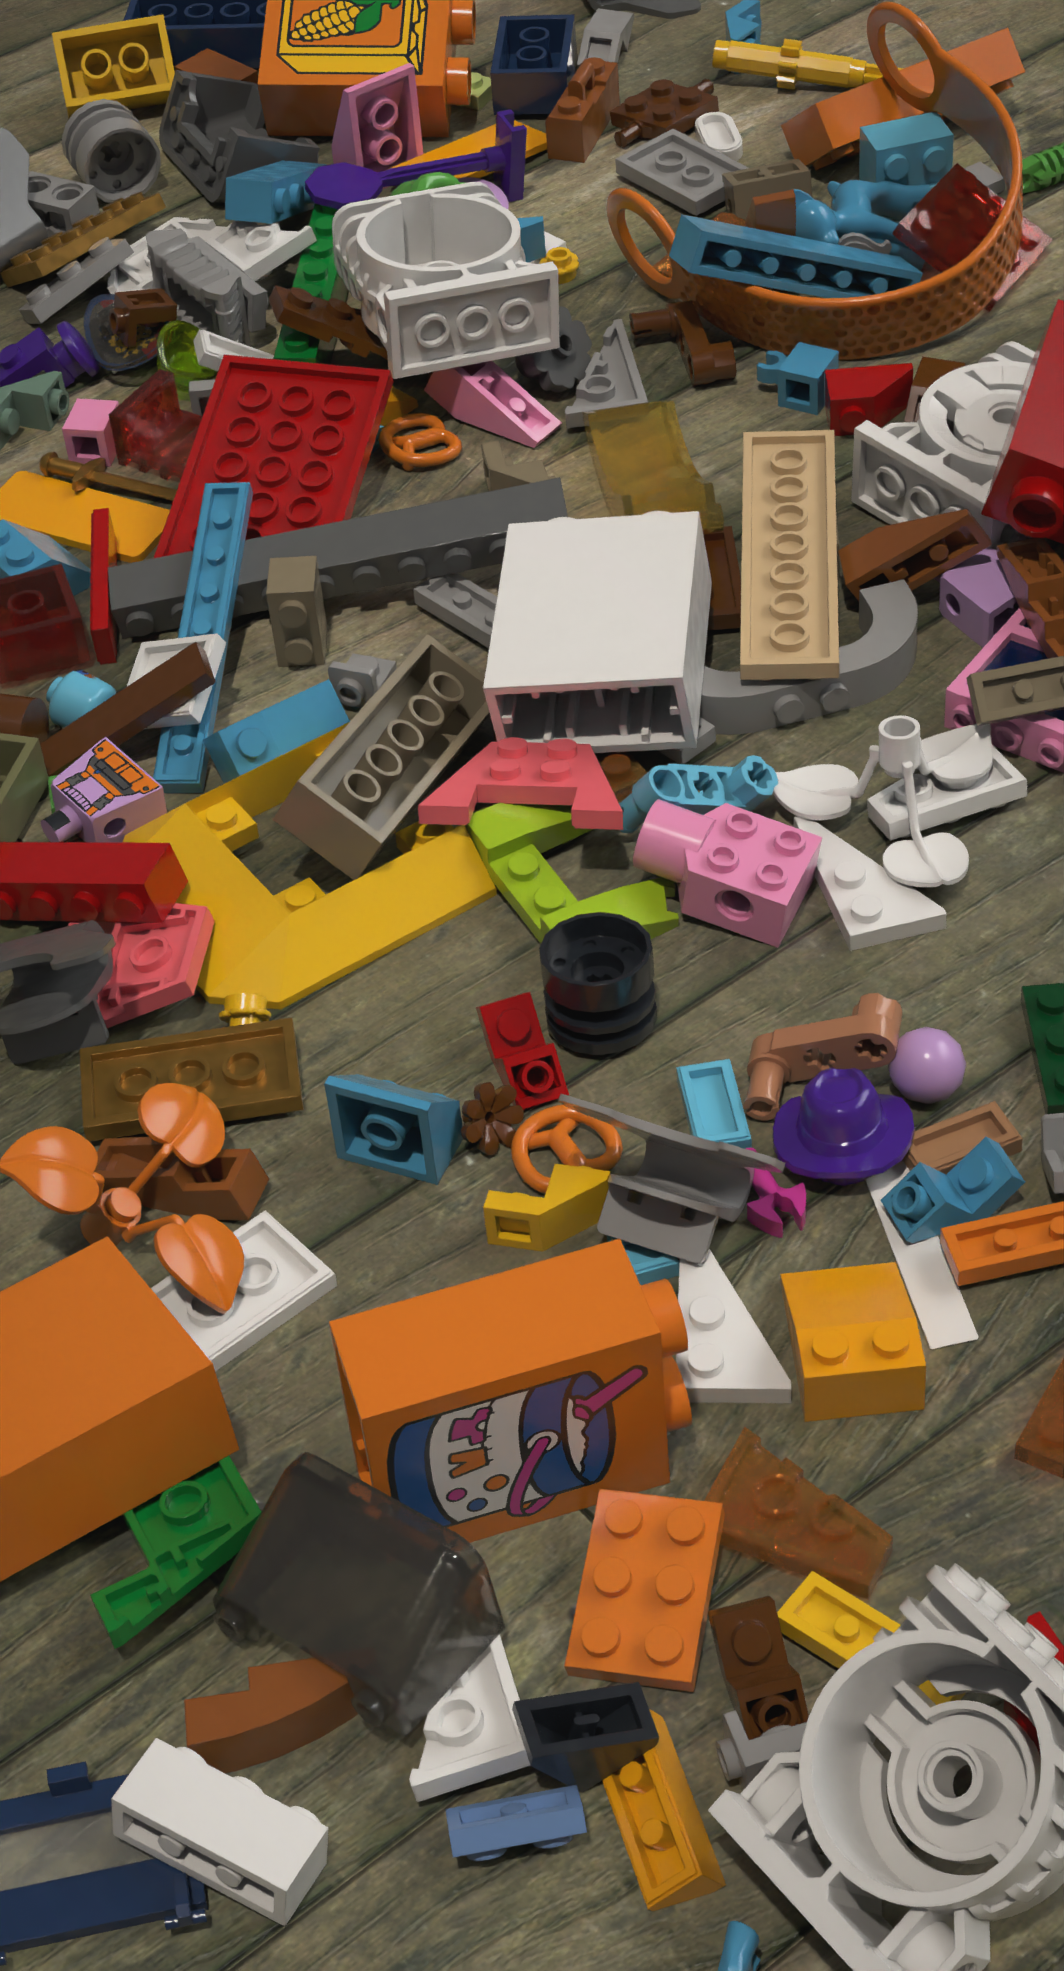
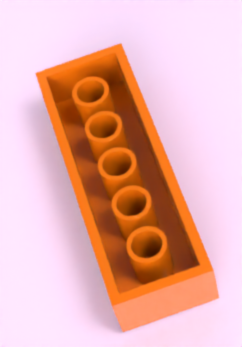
[781,27,1025,171]

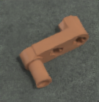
[743,993,903,1121]

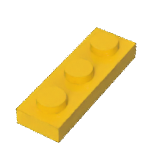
[777,1571,966,1705]

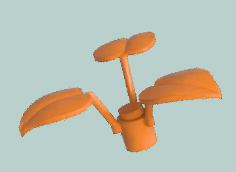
[0,1083,244,1315]

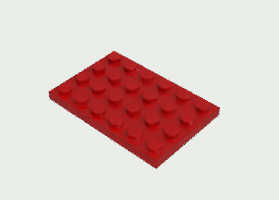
[153,355,394,559]

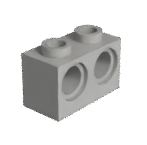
[28,171,100,237]

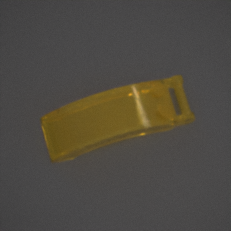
[582,400,724,533]

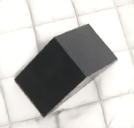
[512,1682,659,1793]

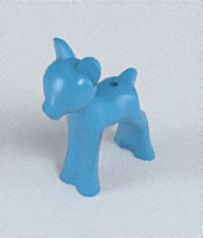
[793,180,936,271]

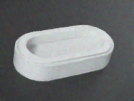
[695,112,743,161]

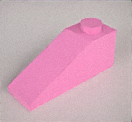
[424,361,562,448]

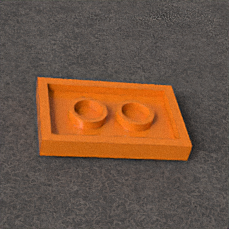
[564,1489,725,1692]

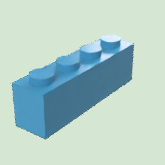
[225,160,327,224]

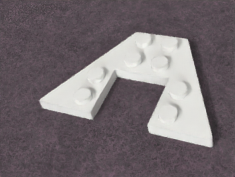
[105,217,317,374]

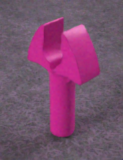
[745,1147,806,1238]

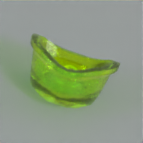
[156,320,218,393]

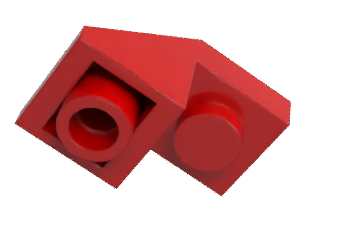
[476,992,569,1109]

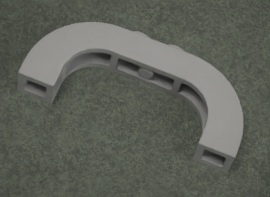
[699,579,918,735]

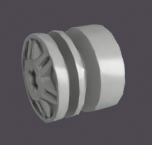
[61,99,161,203]

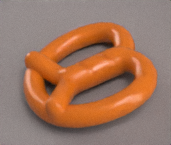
[379,413,462,471]
[511,1105,623,1194]

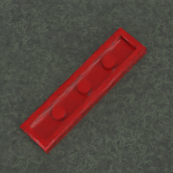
[90,508,117,665]

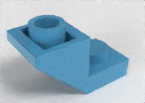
[725,0,762,74]
[881,1137,1025,1243]

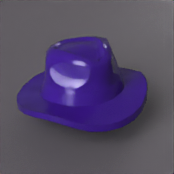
[772,1068,915,1186]

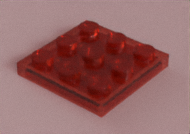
[892,163,1053,312]

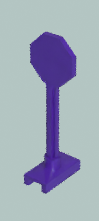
[305,109,527,210]

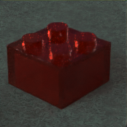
[0,563,91,684]

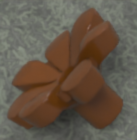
[461,1082,524,1155]

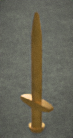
[39,452,177,500]

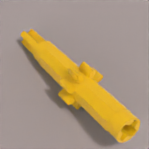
[712,38,904,90]

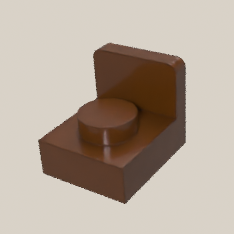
[109,288,177,347]

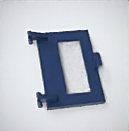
[0,1761,208,1966]

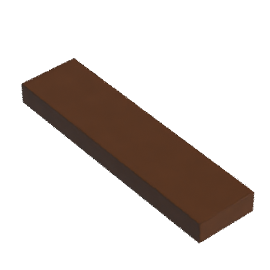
[40,642,215,777]

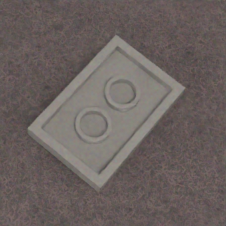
[615,129,748,216]

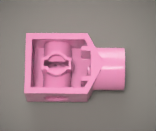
[633,799,822,948]

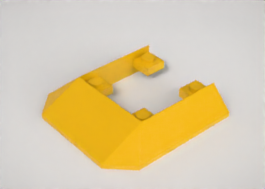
[123,722,497,1010]

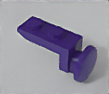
[0,321,100,388]

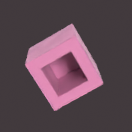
[62,398,125,467]

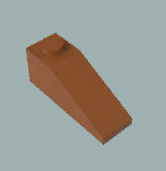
[838,509,992,601]

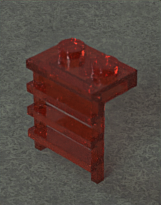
[109,369,203,480]

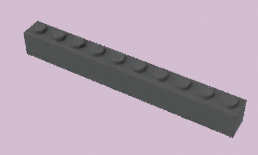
[108,477,568,639]

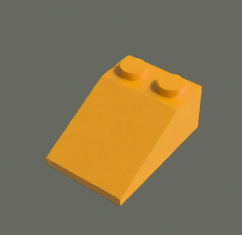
[780,1262,926,1422]

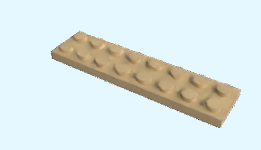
[740,430,839,681]

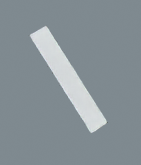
[865,1160,978,1349]

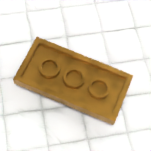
[0,191,166,288]
[80,1018,304,1141]

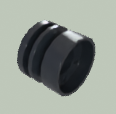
[539,912,657,1055]

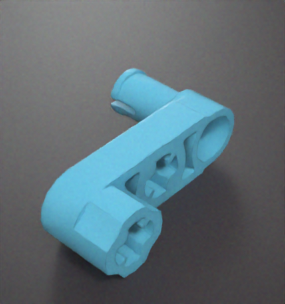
[619,755,778,834]

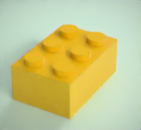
[52,15,175,119]

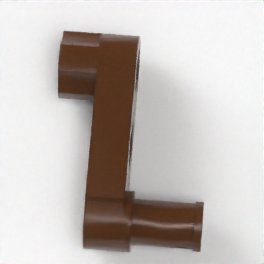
[629,300,737,386]

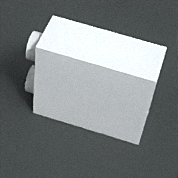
[483,511,712,753]

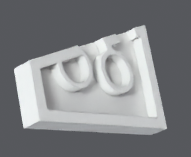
[867,745,1027,841]

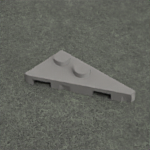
[565,319,649,429]

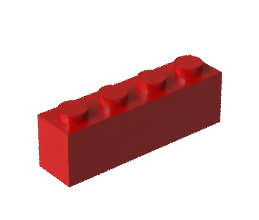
[0,842,188,923]

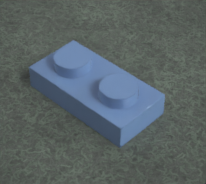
[445,1785,587,1861]

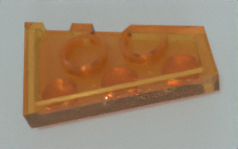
[704,1426,893,1600]

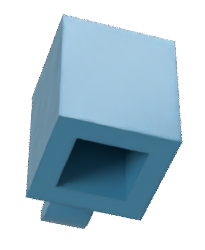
[757,342,839,415]

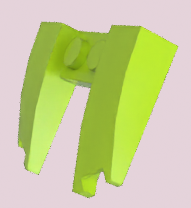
[465,803,679,944]

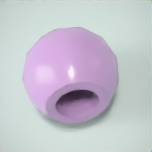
[888,1027,966,1104]

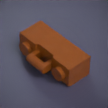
[545,57,620,163]

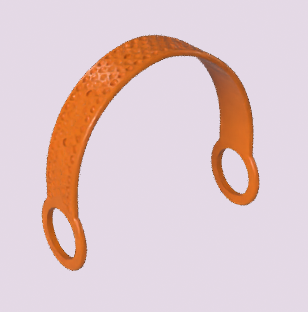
[606,2,1023,360]

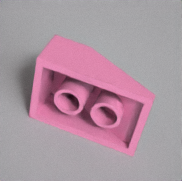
[331,63,423,189]

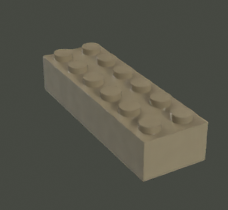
[273,634,490,880]

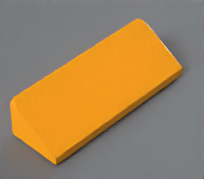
[602,1709,726,1911]

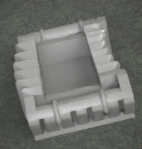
[146,228,251,347]

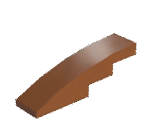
[996,538,1064,659]

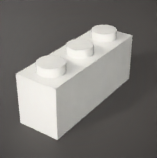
[111,1738,328,1927]

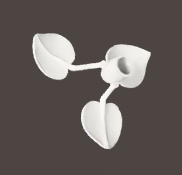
[773,715,993,887]

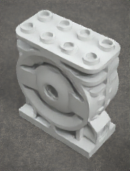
[332,182,560,379]
[851,341,1035,550]
[708,1563,1064,1971]

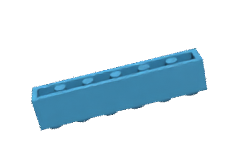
[669,214,923,298]

